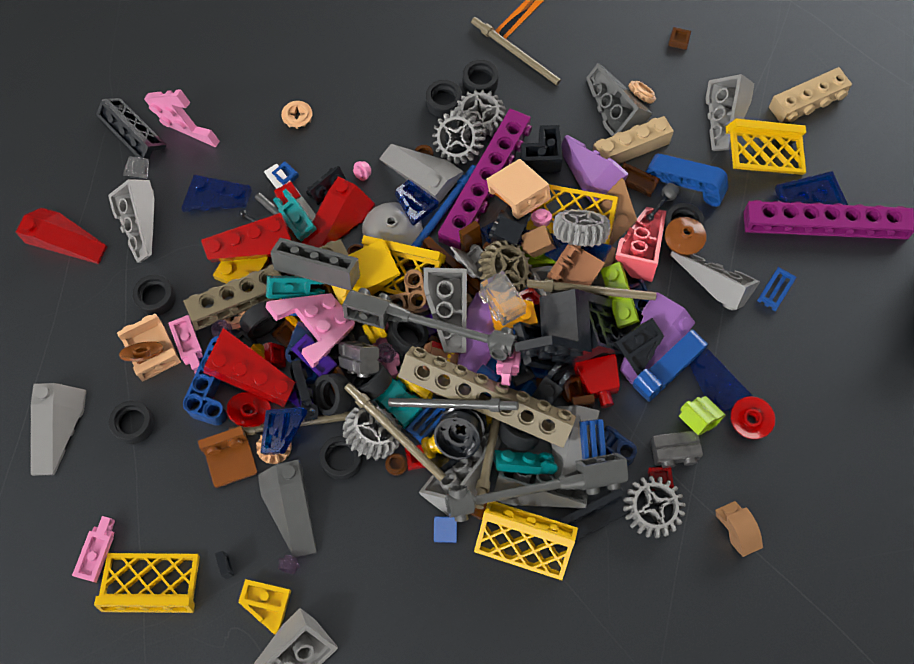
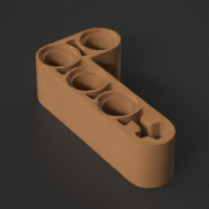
[354,269,429,324]

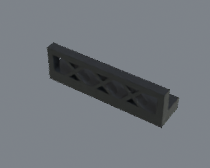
[96,98,166,162]
[541,488,630,555]

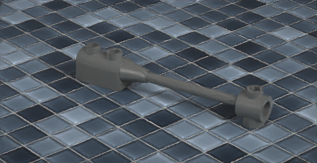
[342,288,517,361]
[445,453,628,522]

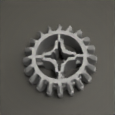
[454,90,506,138]
[432,110,485,164]
[553,209,611,247]
[343,404,402,461]
[623,476,686,538]

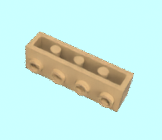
[769,67,852,123]
[593,116,674,164]

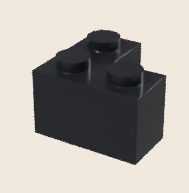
[520,125,563,173]
[488,205,530,247]

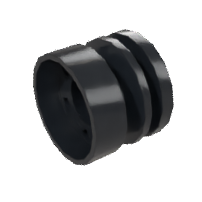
[434,408,487,460]

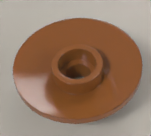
[665,217,706,255]
[119,342,164,364]

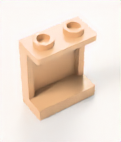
[487,159,551,219]
[117,314,181,382]

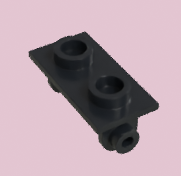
[306,166,346,205]

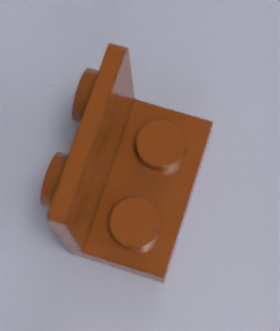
[198,426,258,488]

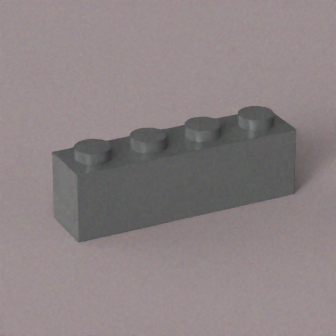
[271,238,360,290]

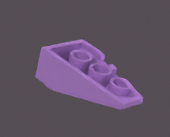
[561,135,628,203]
[457,292,494,373]
[620,292,695,384]

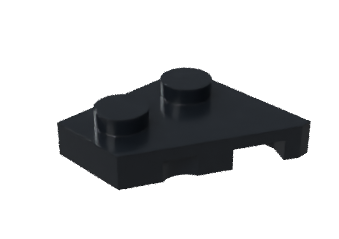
[615,318,664,376]

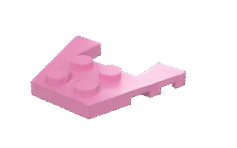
[144,89,220,147]
[266,293,355,368]

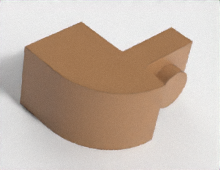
[715,501,763,557]

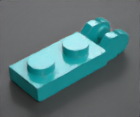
[273,189,317,242]
[266,276,325,299]
[493,450,558,475]

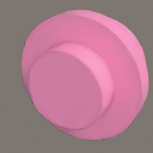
[353,161,371,181]
[531,209,552,227]

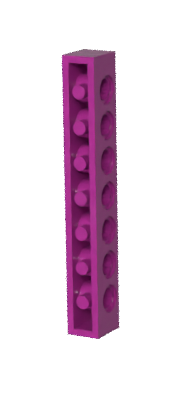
[438,108,532,250]
[744,200,914,239]

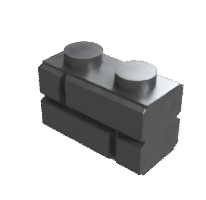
[339,341,379,377]
[650,430,703,468]

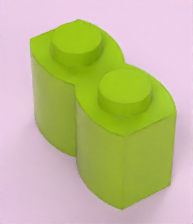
[679,396,726,436]

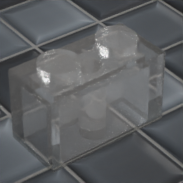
[479,271,526,326]

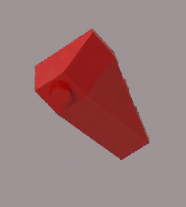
[302,176,375,248]
[16,208,107,264]

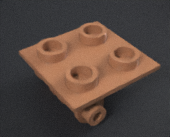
[546,244,605,285]

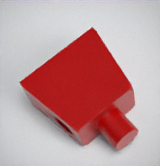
[574,354,620,408]

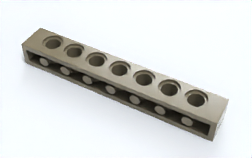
[183,239,349,331]
[398,346,576,448]

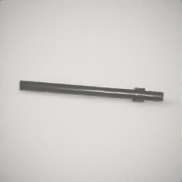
[388,398,519,412]

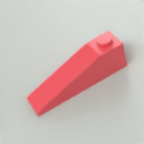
[615,207,666,282]

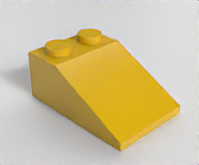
[331,239,400,306]

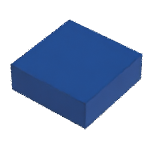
[272,161,299,185]

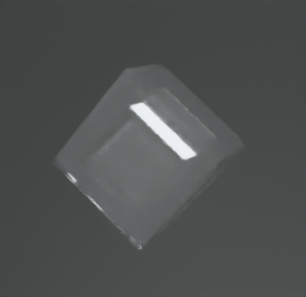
[123,156,149,179]

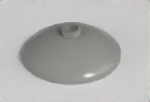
[362,202,423,257]

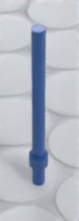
[411,165,476,248]

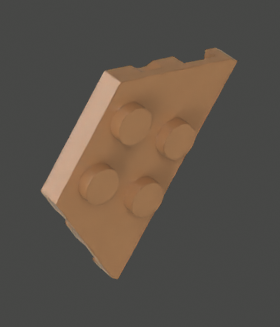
[589,178,637,247]

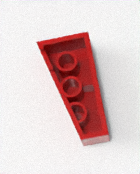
[201,213,292,262]
[203,328,295,407]

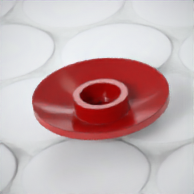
[227,392,271,427]
[730,396,775,439]

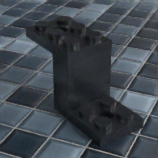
[515,289,613,362]
[513,307,626,373]

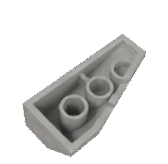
[706,74,755,151]
[108,179,155,263]
[671,251,760,310]
[423,268,467,353]
[31,383,86,476]

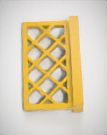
[725,118,806,175]
[526,184,619,246]
[362,235,446,301]
[474,502,578,580]
[94,553,200,613]

